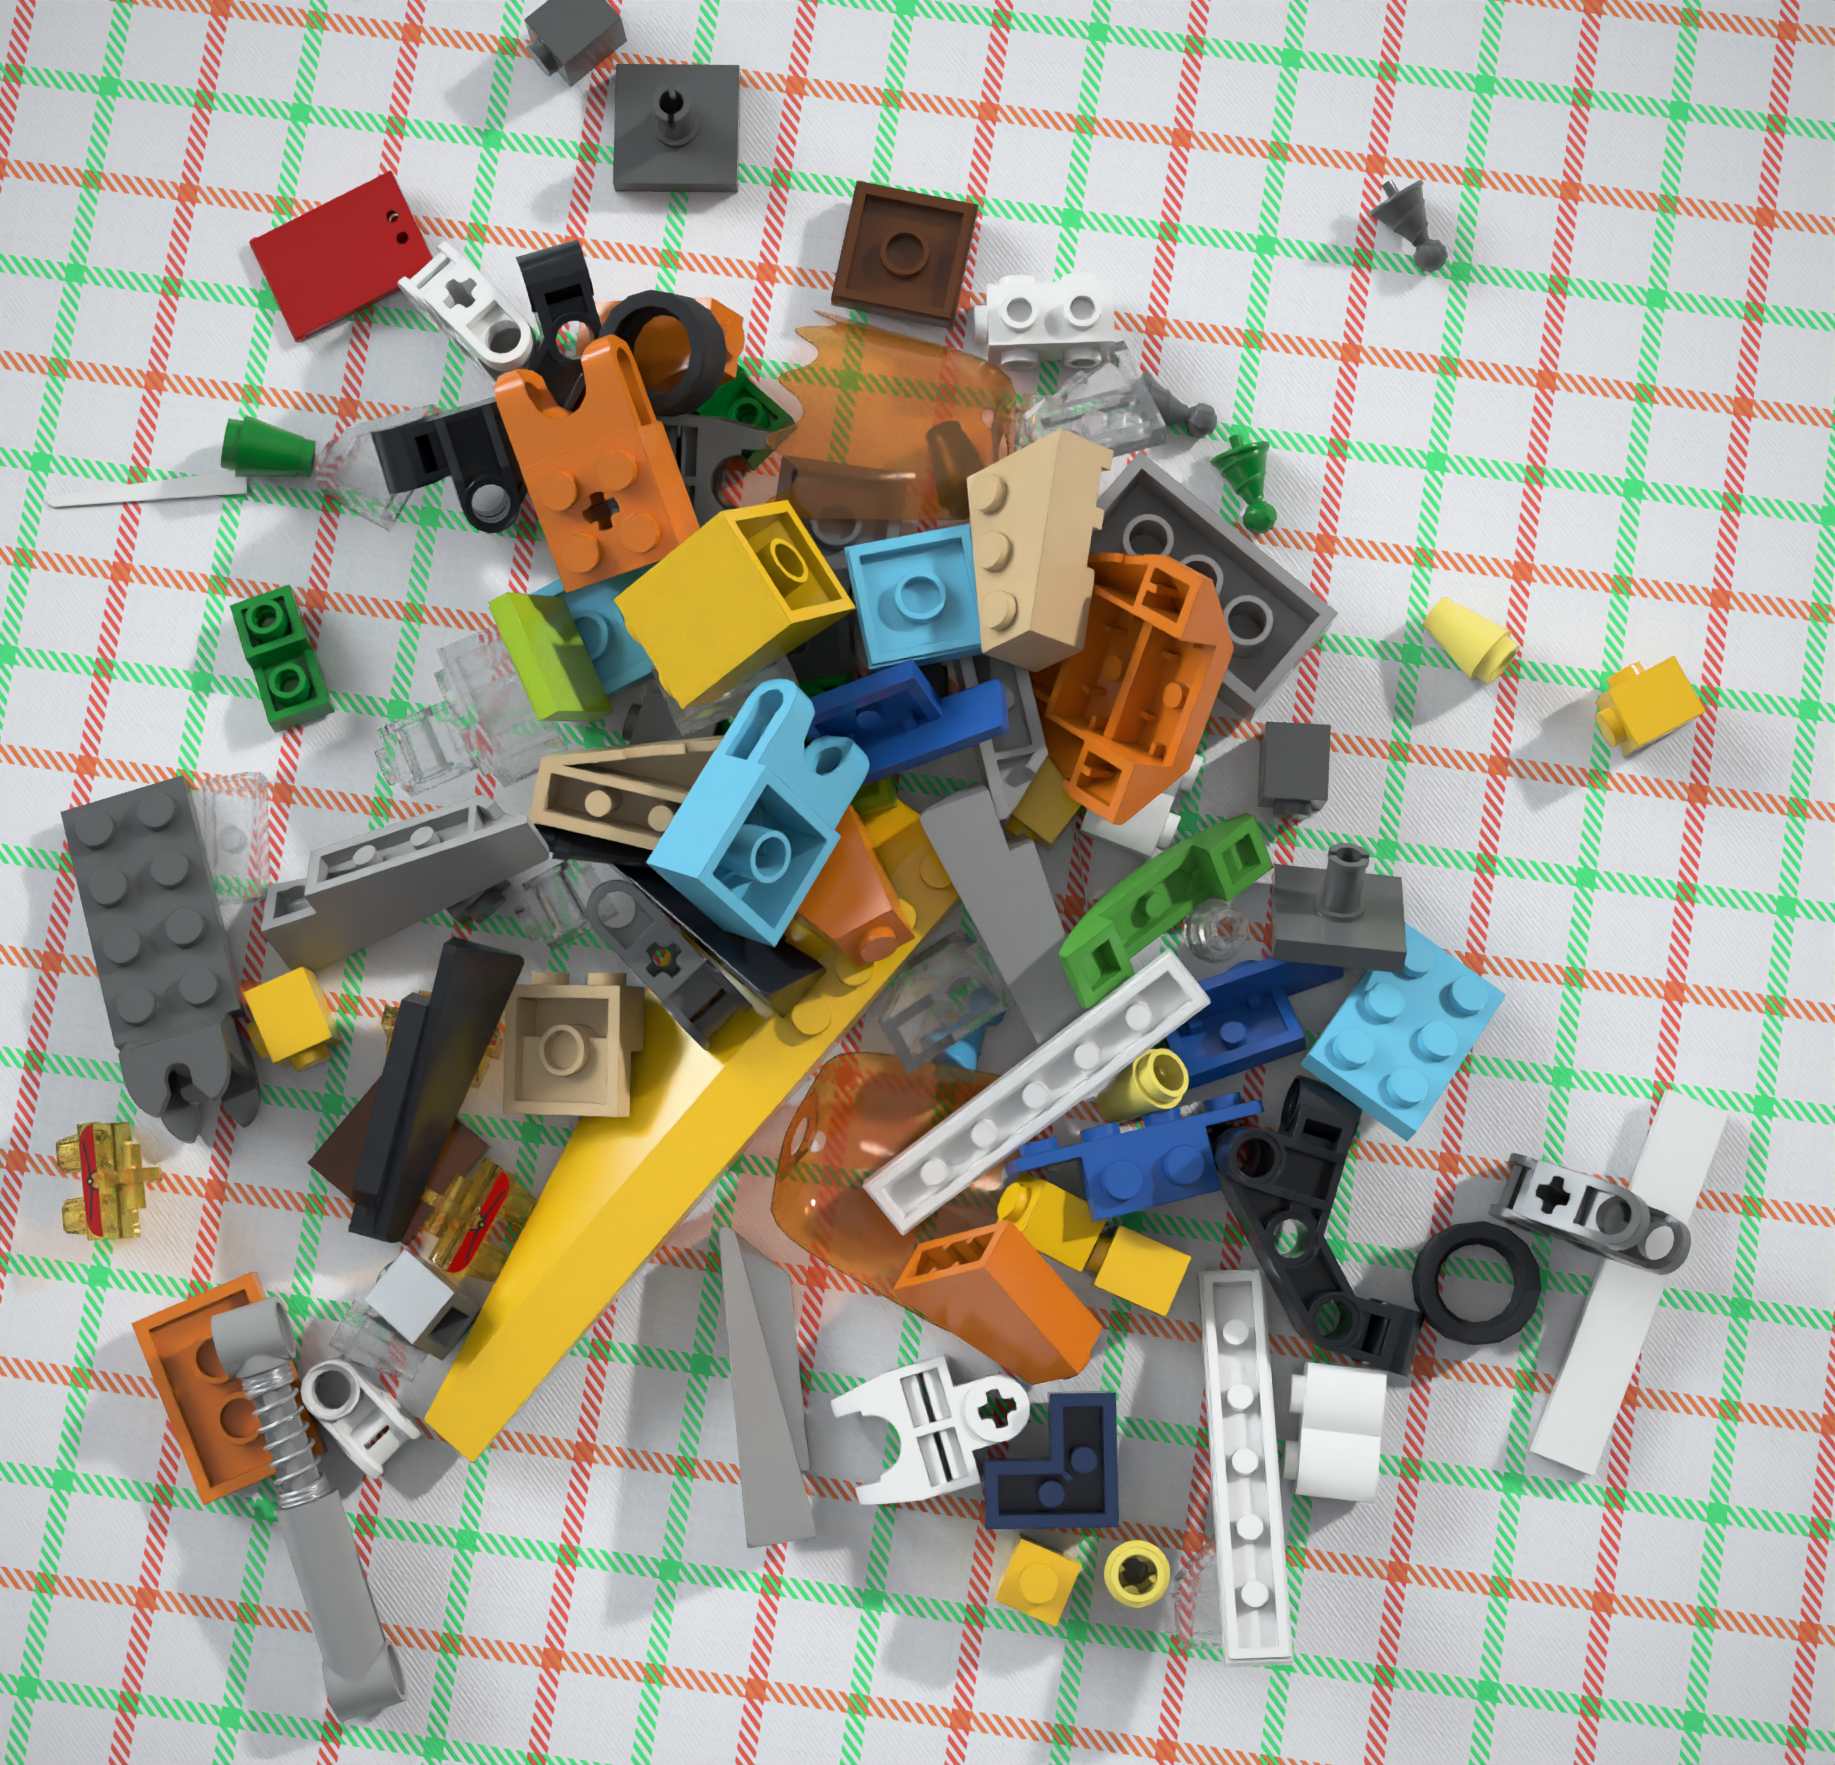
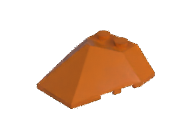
[1028,552,1234,825]

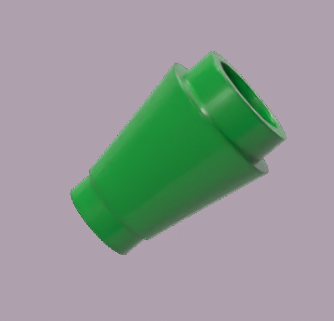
[221,415,316,478]

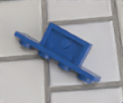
[806,659,1009,787]
[1162,956,1344,1091]
[1005,1092,1265,1222]

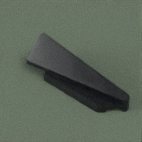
[606,863,827,1019]
[348,937,524,1243]

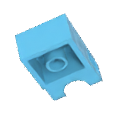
[646,679,869,947]

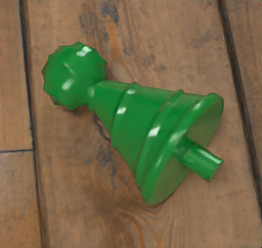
[1210,434,1277,534]

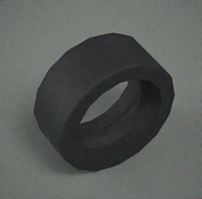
[599,290,727,417]
[1412,1221,1541,1345]

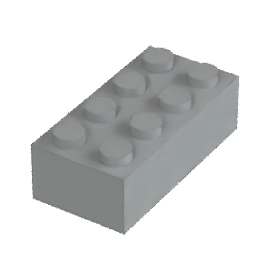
[1089,451,1338,723]

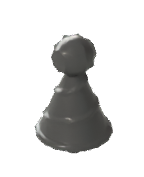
[1369,179,1448,272]
[1118,370,1217,438]

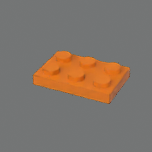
[131,1272,329,1505]

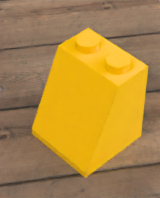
[613,500,856,709]

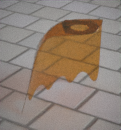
[766,310,1016,520]
[771,1052,1038,1332]

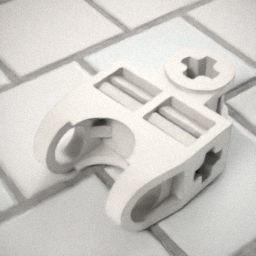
[397,241,536,386]
[830,1354,1030,1505]

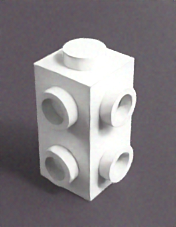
[974,272,1115,371]

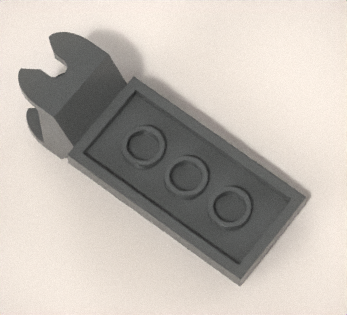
[60,775,260,1144]

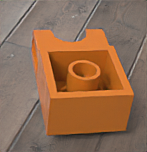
[494,334,700,593]

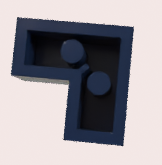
[984,1391,1119,1529]

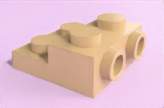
[503,972,645,1117]

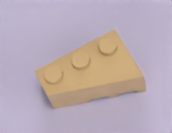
[967,428,1114,672]
[529,735,725,850]

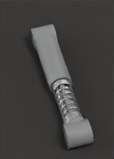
[211,1296,407,1722]

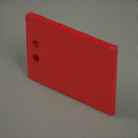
[249,170,433,343]

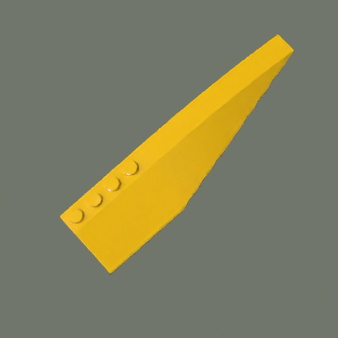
[424,797,962,1463]

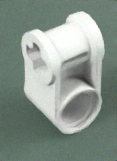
[301,1357,424,1479]

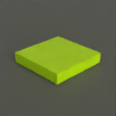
[488,592,614,722]

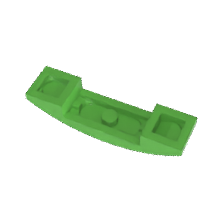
[1058,813,1274,1010]

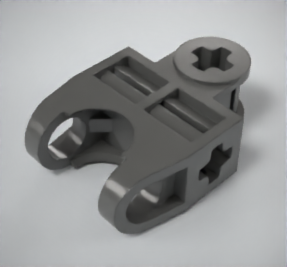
[608,414,775,528]
[587,880,753,1051]
[1488,1153,1691,1275]

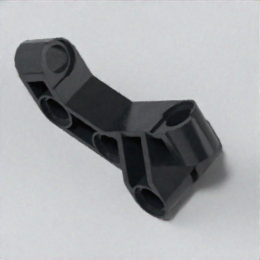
[370,239,602,533]
[1207,1075,1426,1377]

